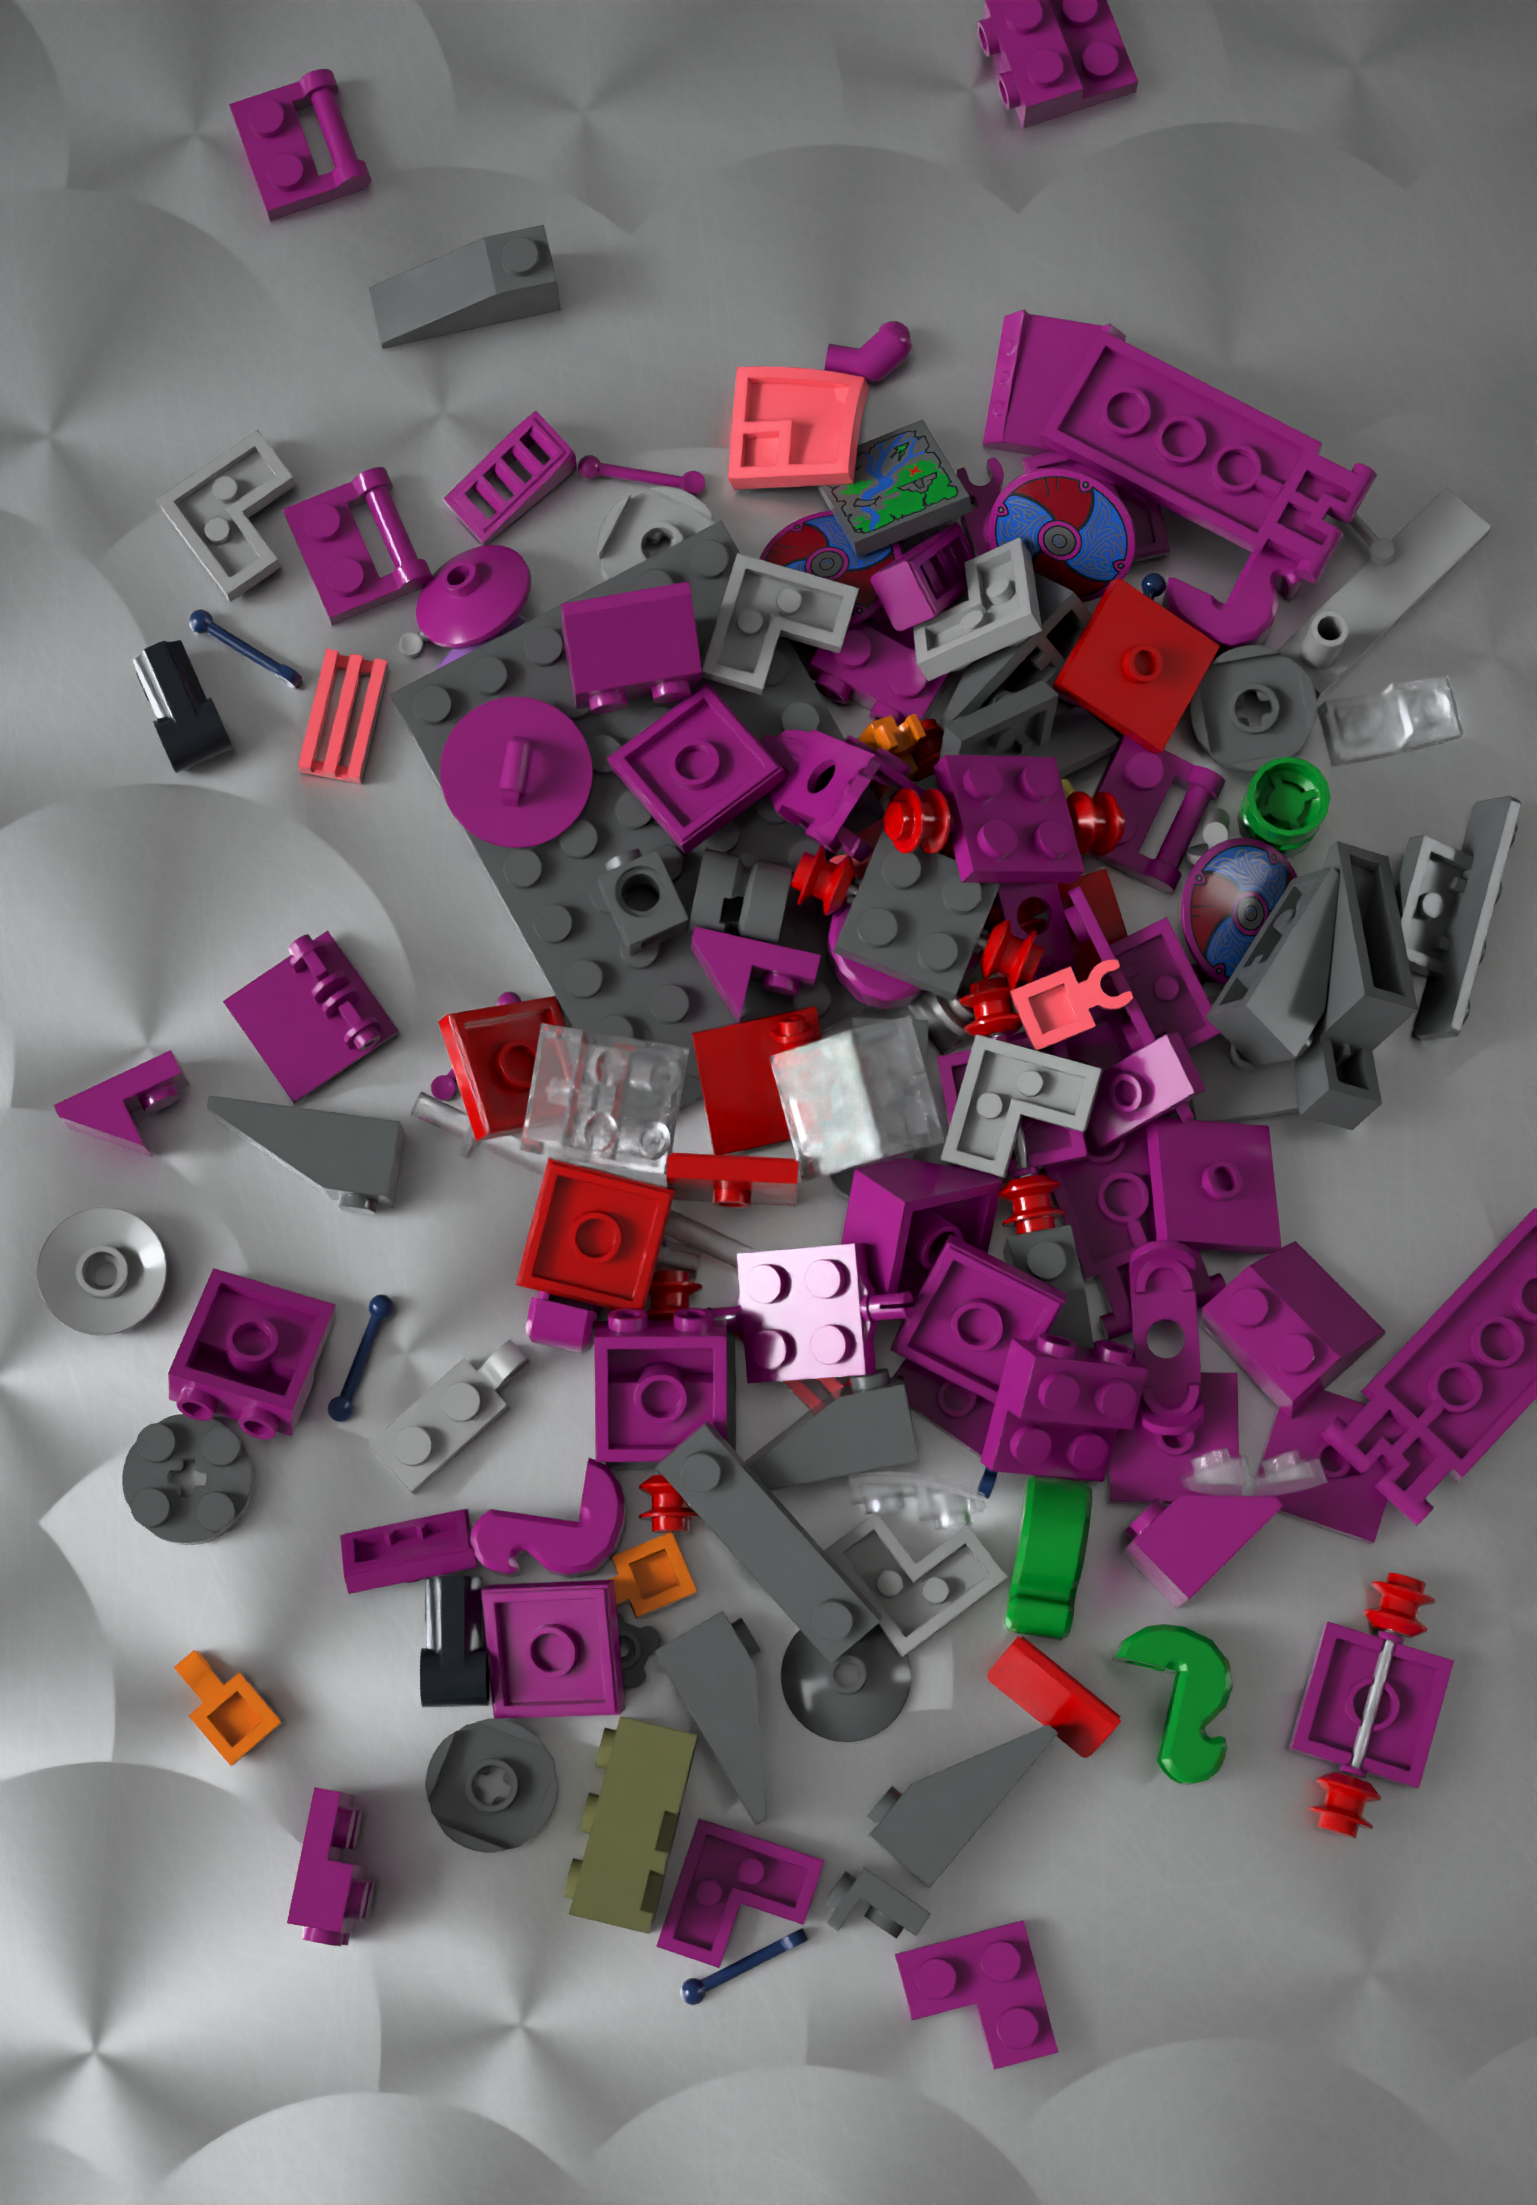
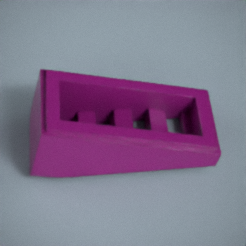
[443,411,577,546]
[871,522,975,631]

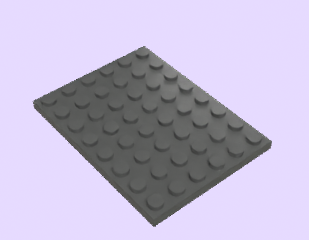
[390,520,885,1137]

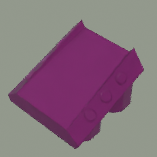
[983,309,1126,456]

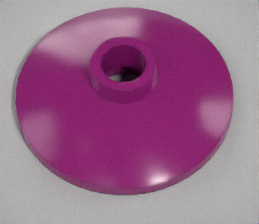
[416,545,531,648]

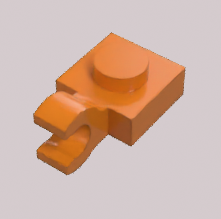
[858,713,927,801]
[607,1531,697,1619]
[174,1650,283,1766]

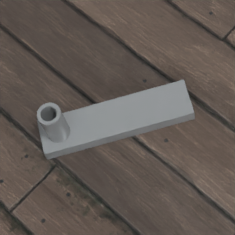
[1277,486,1492,701]

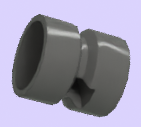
[689,848,793,945]

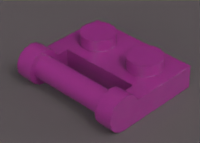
[229,69,372,221]
[283,467,433,626]
[1087,734,1226,893]

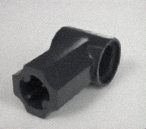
[132,640,234,773]
[420,1575,490,1707]

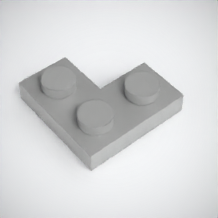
[156,429,296,602]
[913,537,1042,681]
[701,553,859,695]
[941,1034,1103,1178]
[824,1511,1008,1657]

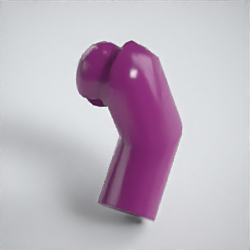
[824,321,912,382]

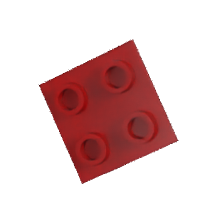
[692,1006,835,1155]

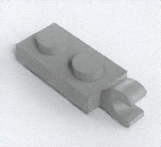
[368,1339,530,1494]

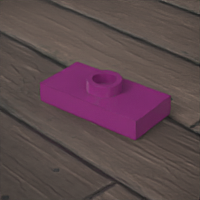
[1088,1032,1206,1148]
[893,1359,995,1458]
[340,1509,478,1594]

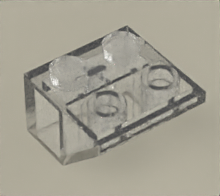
[769,1016,945,1182]
[520,1023,689,1175]

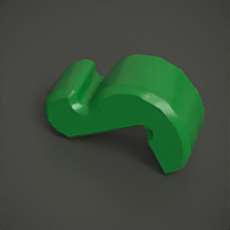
[1004,1475,1092,1641]
[1111,1624,1233,1785]

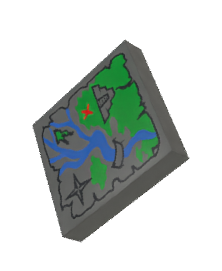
[817,419,972,558]

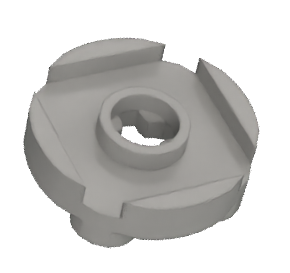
[598,486,714,581]

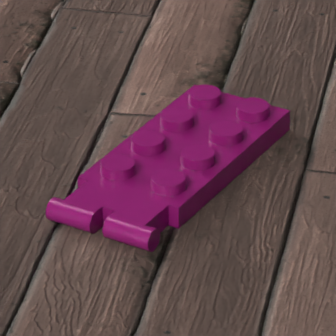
[1040,330,1377,583]
[1011,1007,1226,1340]
[1320,1208,1537,1526]

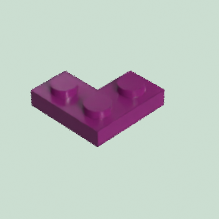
[656,1818,824,1968]
[894,1920,1058,2070]

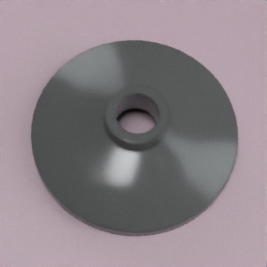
[781,1625,911,1742]

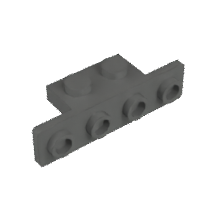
[889,680,1118,803]
[1395,795,1521,1040]

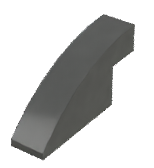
[1295,841,1418,1130]

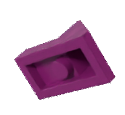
[691,927,821,1023]
[53,1050,190,1156]

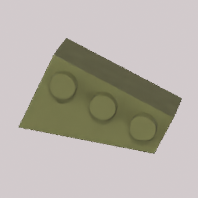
[564,1716,698,1934]

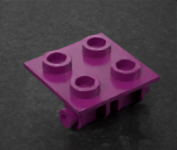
[223,930,399,1104]

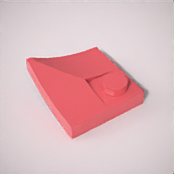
[728,366,869,490]

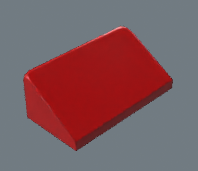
[987,1636,1121,1758]

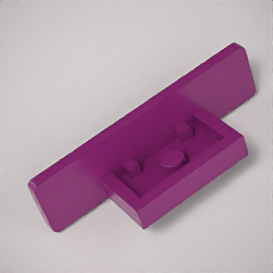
[1063,886,1222,1123]

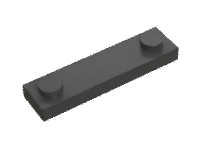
[656,1420,882,1664]

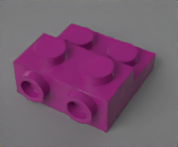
[977,0,1138,128]
[809,607,955,726]
[168,1268,336,1439]
[594,1308,727,1462]
[980,1334,1148,1482]
[287,1787,375,1947]

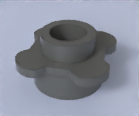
[617,1613,660,1688]

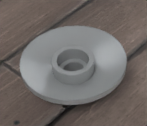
[37,1207,167,1336]

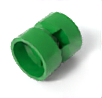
[1237,757,1331,858]

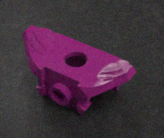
[760,729,924,862]

